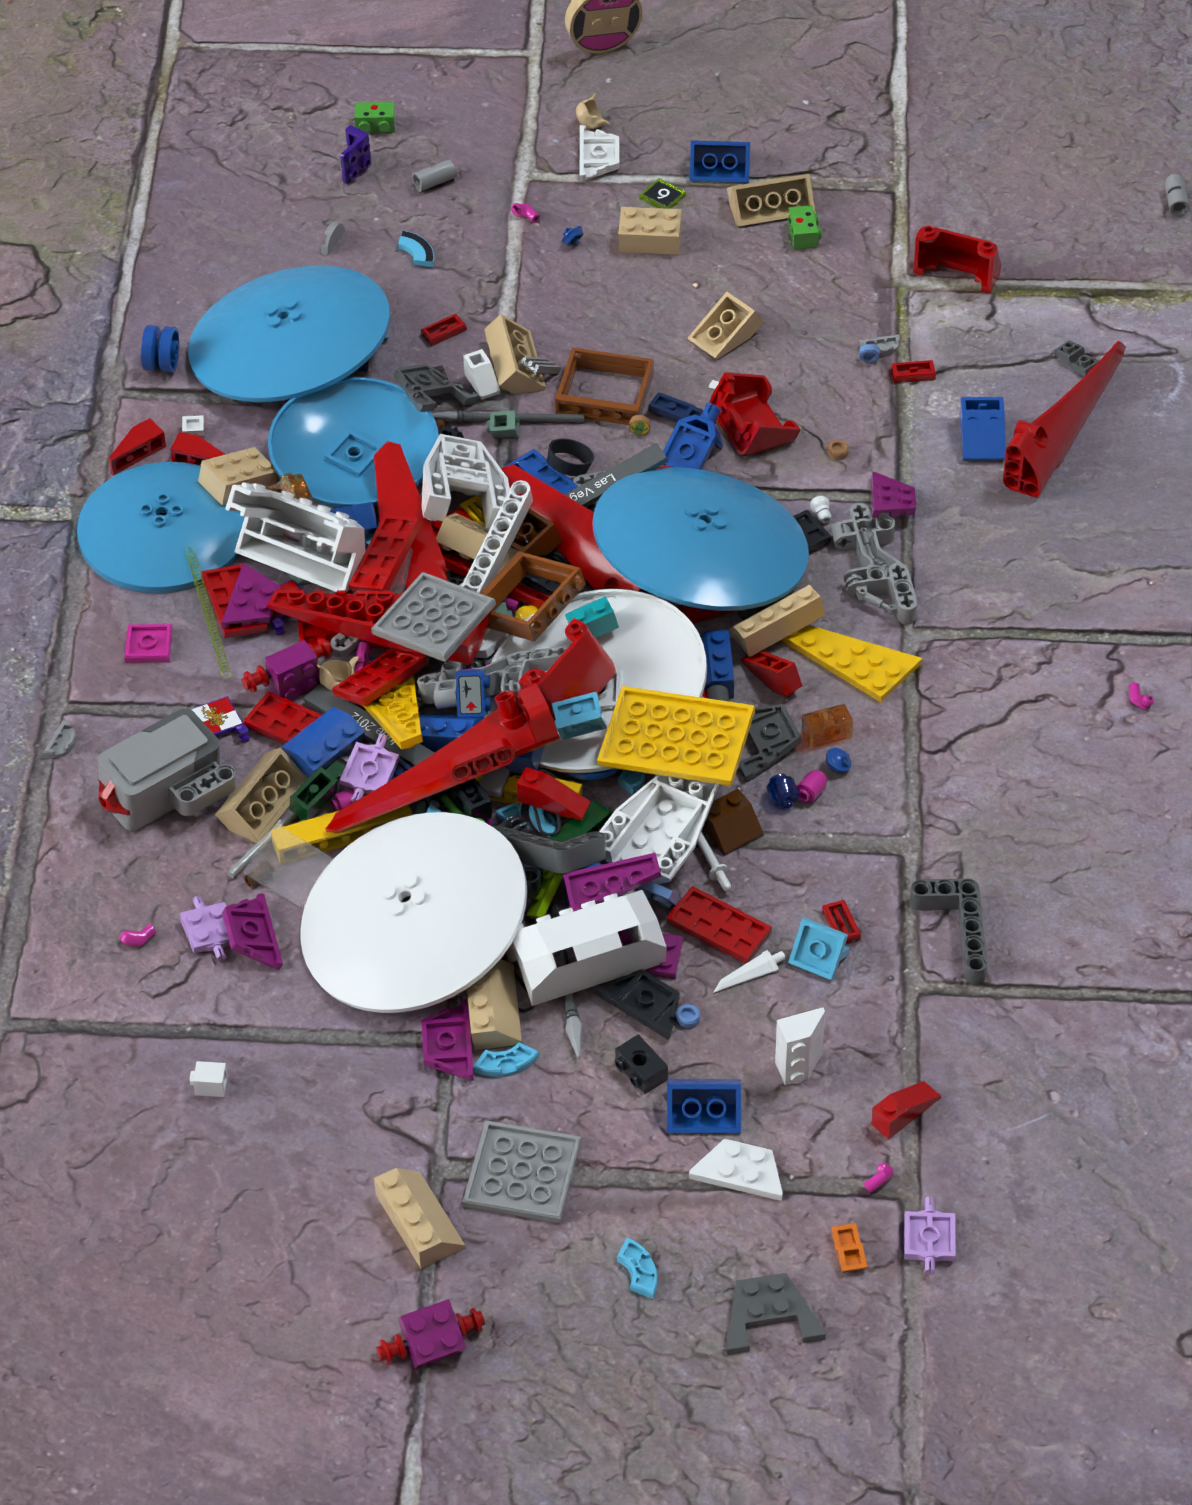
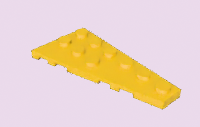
[780,625,923,703]
[363,674,423,750]

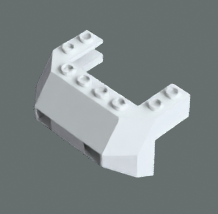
[225,482,365,592]
[505,889,667,1006]

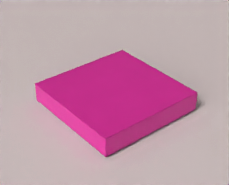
[124,624,173,663]

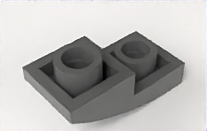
[1055,340,1099,376]

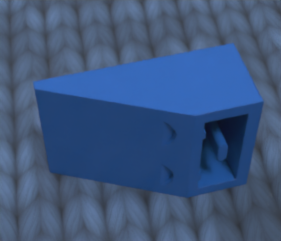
[959,397,1006,461]

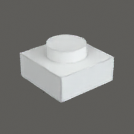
[182,415,204,437]

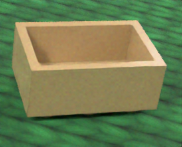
[618,207,682,255]
[198,447,278,506]

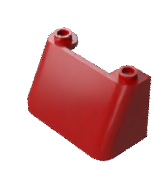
[913,226,1001,294]
[710,372,801,456]
[518,618,616,723]

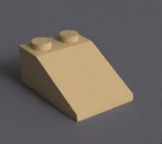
[687,292,763,360]

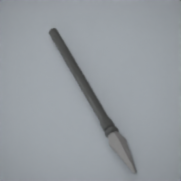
[432,410,584,423]
[550,904,582,1057]

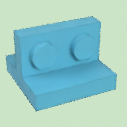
[552,692,607,740]
[788,918,850,980]

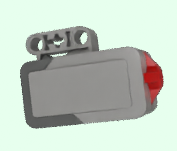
[97,708,236,831]

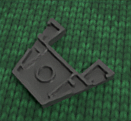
[394,364,480,412]
[739,704,802,782]
[726,1273,826,1355]

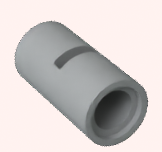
[412,159,457,192]
[1165,174,1190,216]

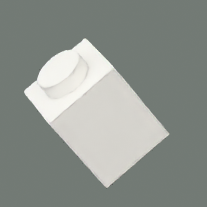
[190,1061,228,1097]

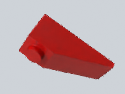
[109,418,166,475]
[170,432,226,466]
[741,651,802,696]
[517,767,591,821]
[871,1081,941,1140]

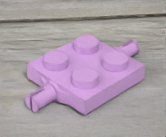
[340,734,400,802]
[180,896,230,962]
[904,1197,956,1275]

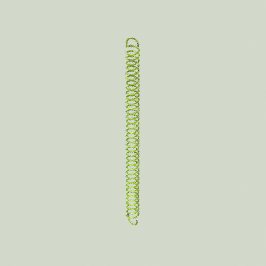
[186,547,231,678]

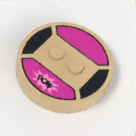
[565,0,643,53]

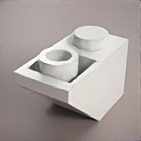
[463,349,500,400]

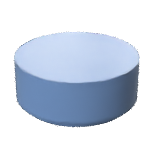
[859,344,880,363]
[676,1004,700,1029]

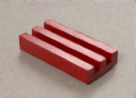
[420,313,467,346]
[891,360,936,383]
[822,900,861,944]

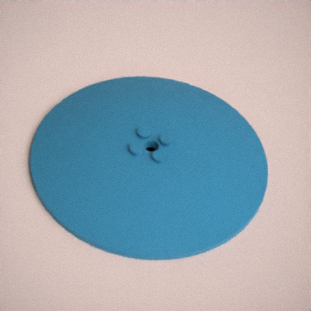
[188,265,391,402]
[592,467,809,611]

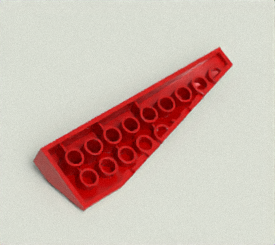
[267,590,492,665]

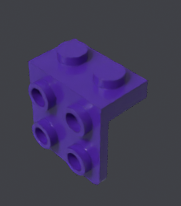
[340,125,371,184]

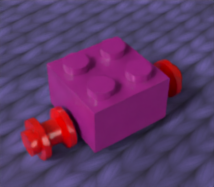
[241,637,333,701]
[376,1299,485,1369]

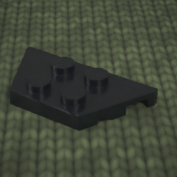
[595,969,680,1040]

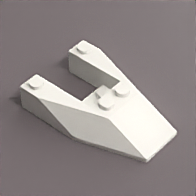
[422,434,514,530]

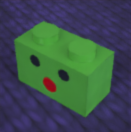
[354,102,395,133]
[788,205,822,250]

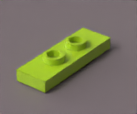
[526,869,564,919]

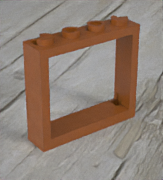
[555,347,654,425]
[480,551,586,642]

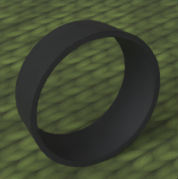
[547,438,594,476]

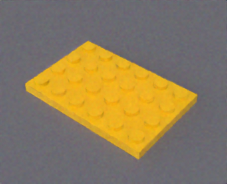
[597,686,755,786]

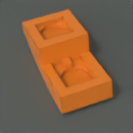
[831,1223,868,1273]

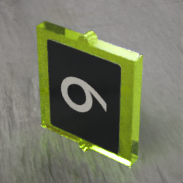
[639,178,686,209]

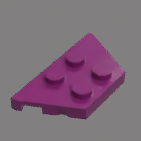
[871,471,916,518]
[221,564,281,629]
[222,893,283,970]
[421,999,474,1081]

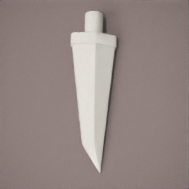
[713,950,786,993]

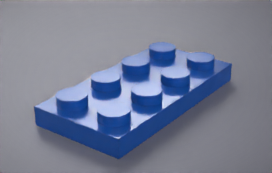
[504,449,579,494]

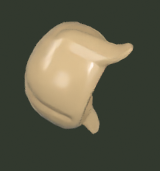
[576,92,610,130]
[317,656,359,692]

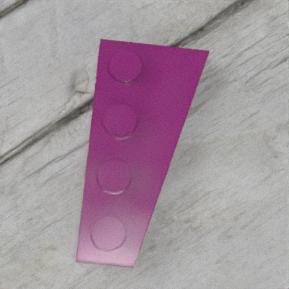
[563,852,661,911]

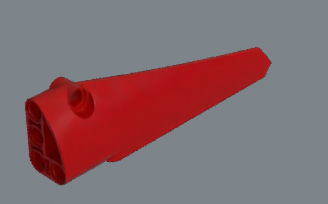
[1003,341,1126,497]
[374,441,449,594]
[501,464,661,598]
[325,683,560,833]

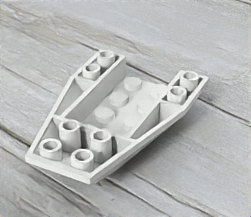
[599,775,719,885]

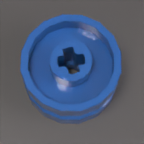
[141,325,180,373]

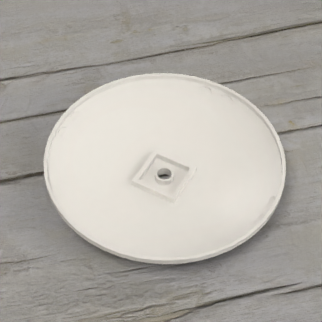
[487,589,707,773]
[300,812,527,1013]

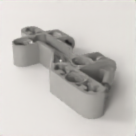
[831,503,917,624]
[417,646,568,709]

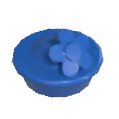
[562,226,584,246]
[825,748,851,773]

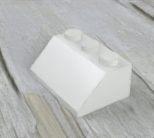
[775,1008,825,1086]

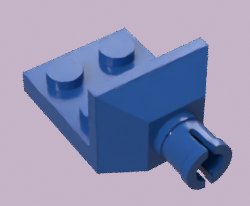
[663,403,723,470]

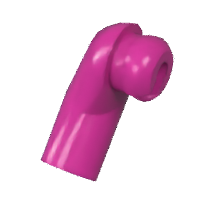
[511,203,540,223]
[1129,682,1154,710]
[120,924,156,947]
[863,1162,894,1194]

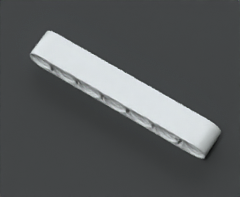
[462,480,533,593]

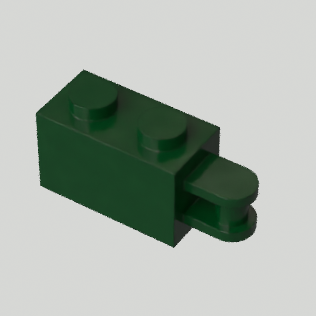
[289,762,344,820]

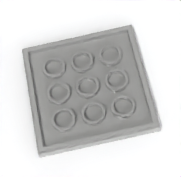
[371,572,496,662]
[463,1120,582,1223]

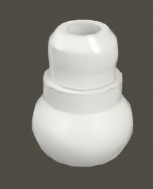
[810,496,832,524]

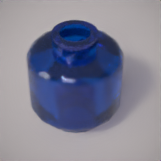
[766,773,799,809]

